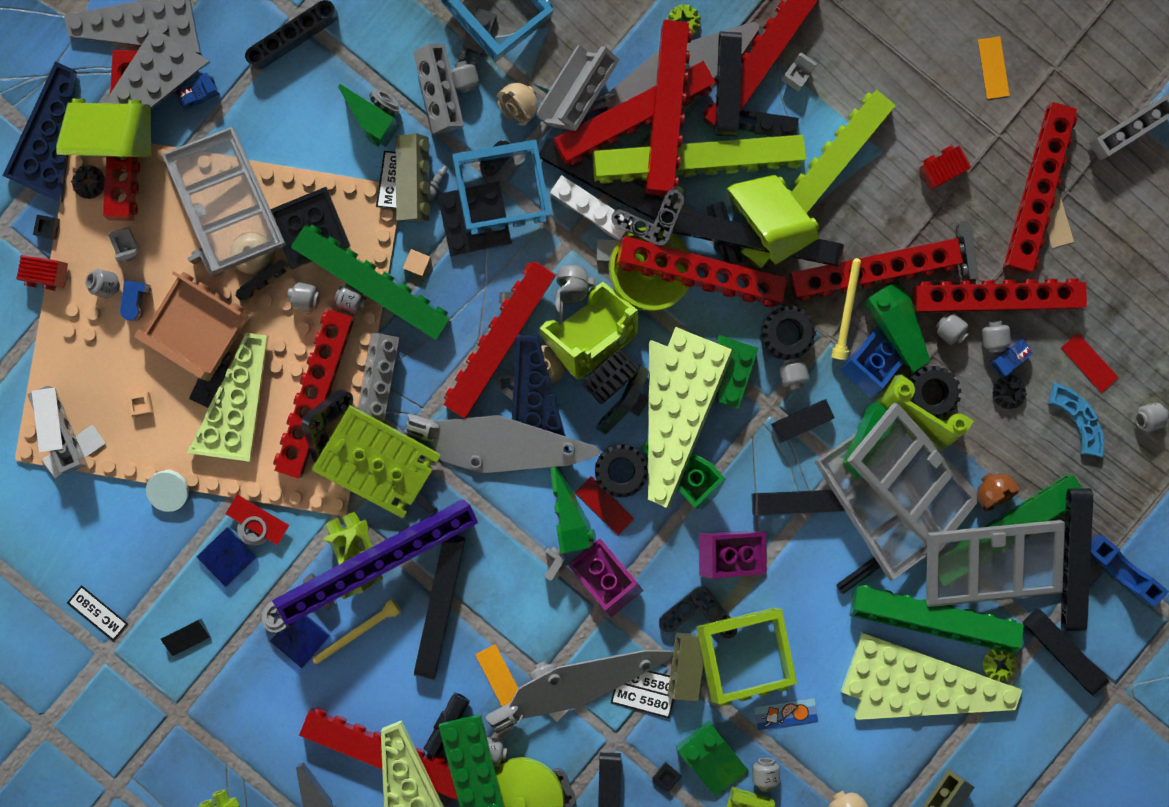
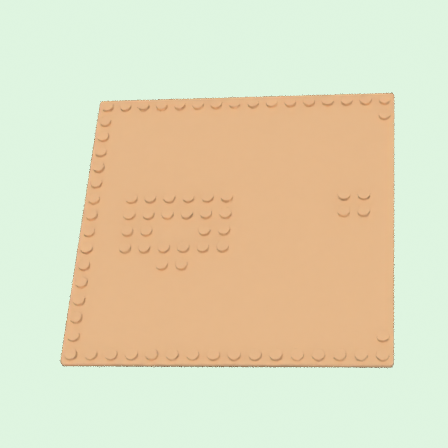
[15,143,398,516]

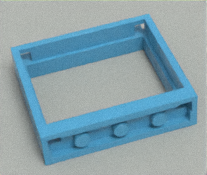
[440,0,554,63]
[452,140,551,235]

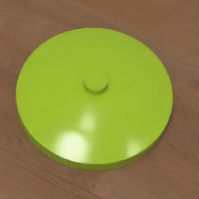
[609,227,689,312]
[495,757,564,807]

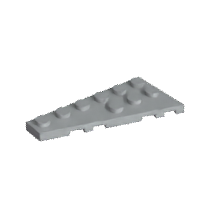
[64,0,201,54]
[105,28,210,109]

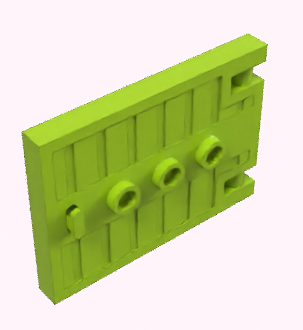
[312,405,440,518]

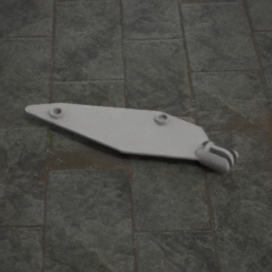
[587,22,759,120]
[404,414,600,473]
[486,650,673,733]

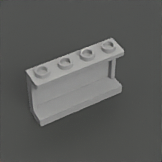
[535,45,620,131]

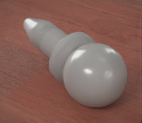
[427,166,447,201]

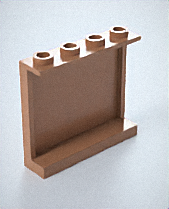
[134,271,249,382]

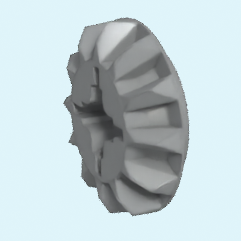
[369,90,400,116]
[237,516,267,546]
[262,601,289,633]

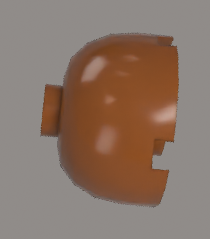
[977,473,1021,512]

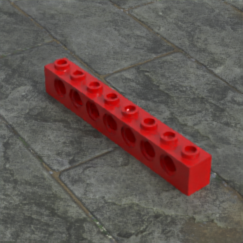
[103,50,140,221]
[1003,102,1078,273]
[615,236,787,308]
[789,238,963,301]
[912,278,1087,313]
[273,309,355,479]

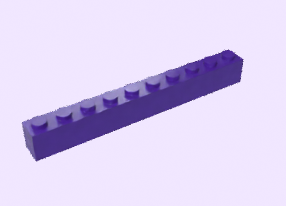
[272,499,478,626]

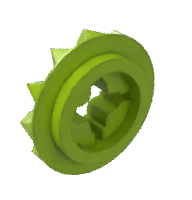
[667,4,701,36]
[983,649,1018,682]

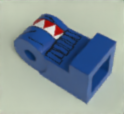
[175,73,220,109]
[120,280,151,321]
[989,339,1033,377]

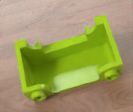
[56,99,151,157]
[727,175,819,265]
[540,282,638,380]
[875,375,974,452]

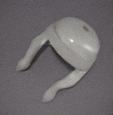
[555,265,595,322]

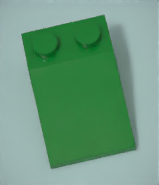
[338,84,399,147]
[676,720,749,797]

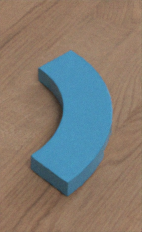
[1048,383,1104,458]

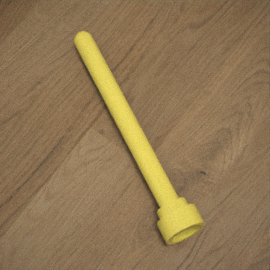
[831,258,861,360]
[313,599,401,664]

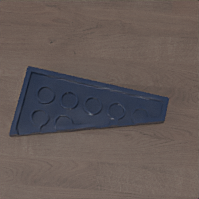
[2,61,77,203]
[512,334,570,451]

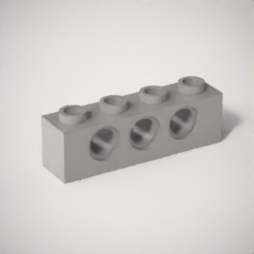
[413,44,464,134]
[1089,93,1169,161]
[357,333,399,421]
[27,386,88,473]

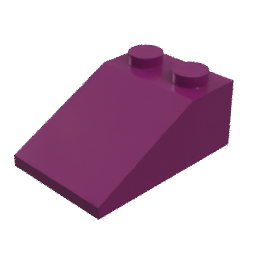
[699,532,766,579]
[568,538,644,618]

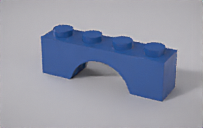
[1091,534,1169,607]

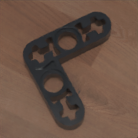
[611,186,686,245]
[596,365,649,435]
[302,389,353,463]
[659,586,737,639]

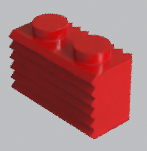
[919,145,972,190]
[16,255,68,291]

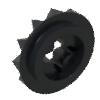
[71,165,105,199]
[992,375,1027,409]

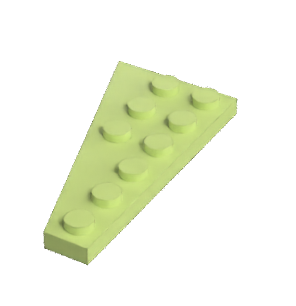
[187,333,269,462]

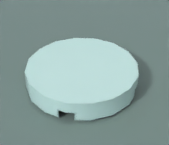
[146,470,189,512]

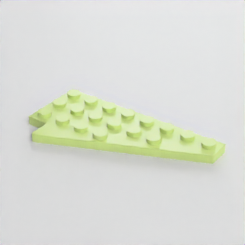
[648,327,734,508]
[841,632,1022,720]
[381,720,444,807]

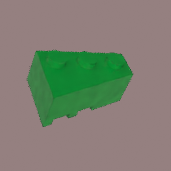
[716,335,759,409]
[842,401,906,479]

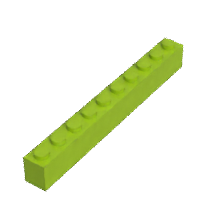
[740,89,896,270]
[592,135,806,184]

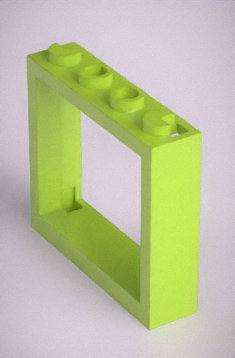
[696,608,797,706]

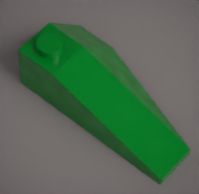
[864,282,930,373]
[640,440,726,509]
[551,466,596,554]

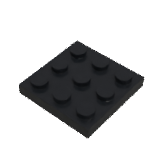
[437,181,512,256]
[270,187,351,270]

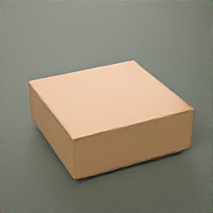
[403,249,431,277]
[127,392,153,417]

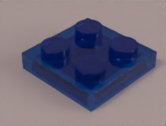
[197,527,257,587]
[270,615,330,668]

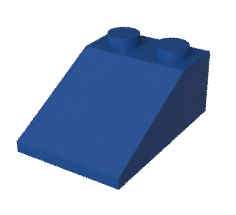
[840,326,904,398]

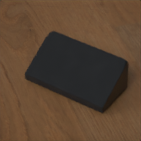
[161,618,211,656]

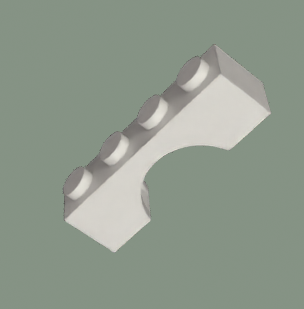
[550,175,632,241]

